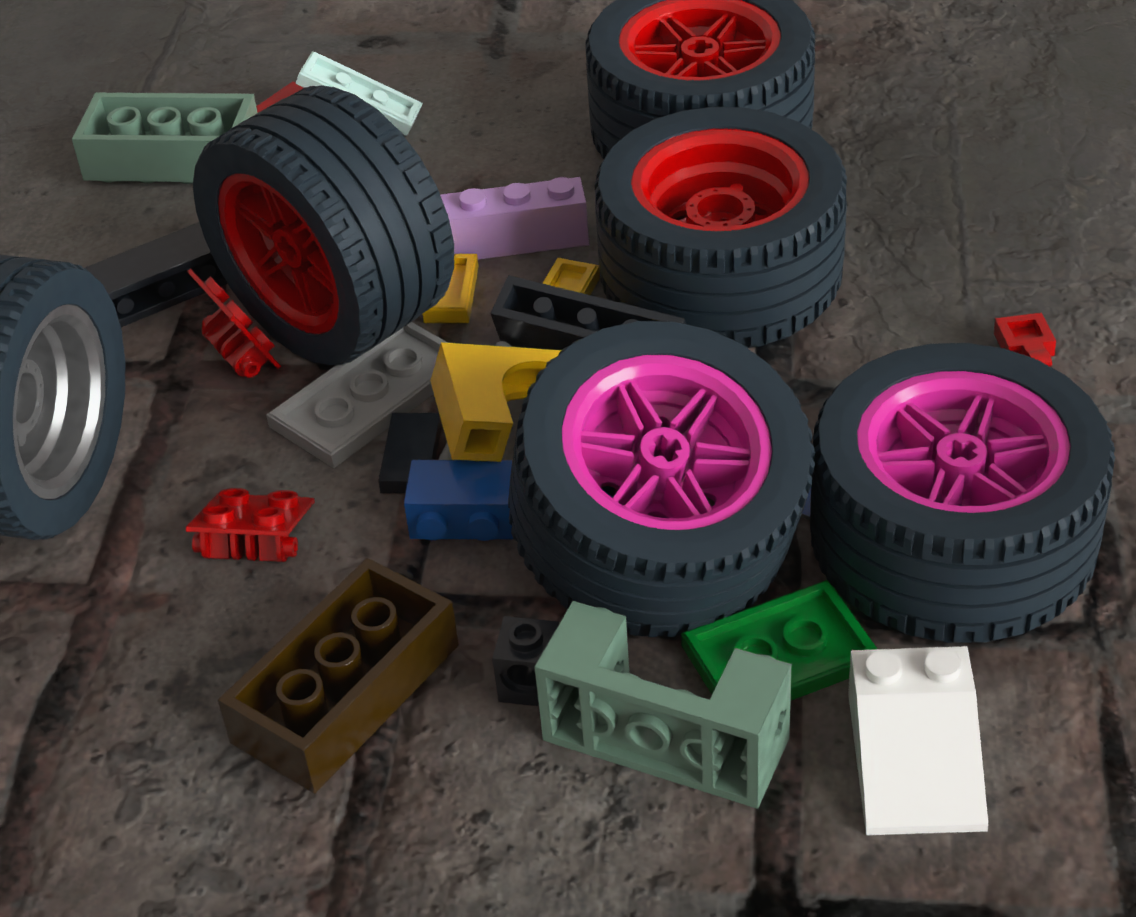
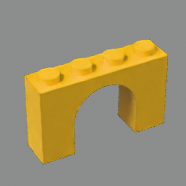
[430,342,561,462]

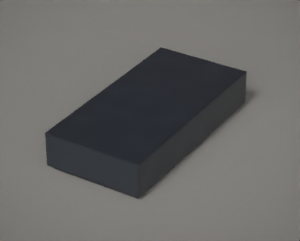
[378,413,442,493]

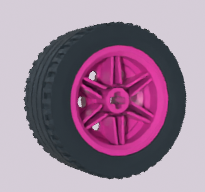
[508,321,815,637]
[810,343,1115,643]

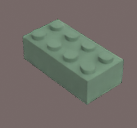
[72,92,258,184]

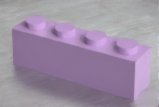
[440,177,589,259]

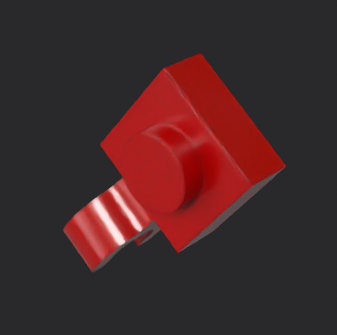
[994,312,1056,367]

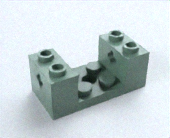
[535,601,791,809]

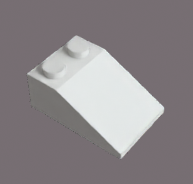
[848,646,988,835]

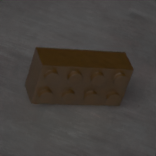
[218,558,459,794]

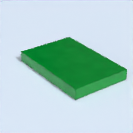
[681,580,877,701]

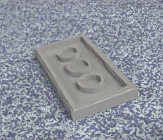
[266,322,448,468]

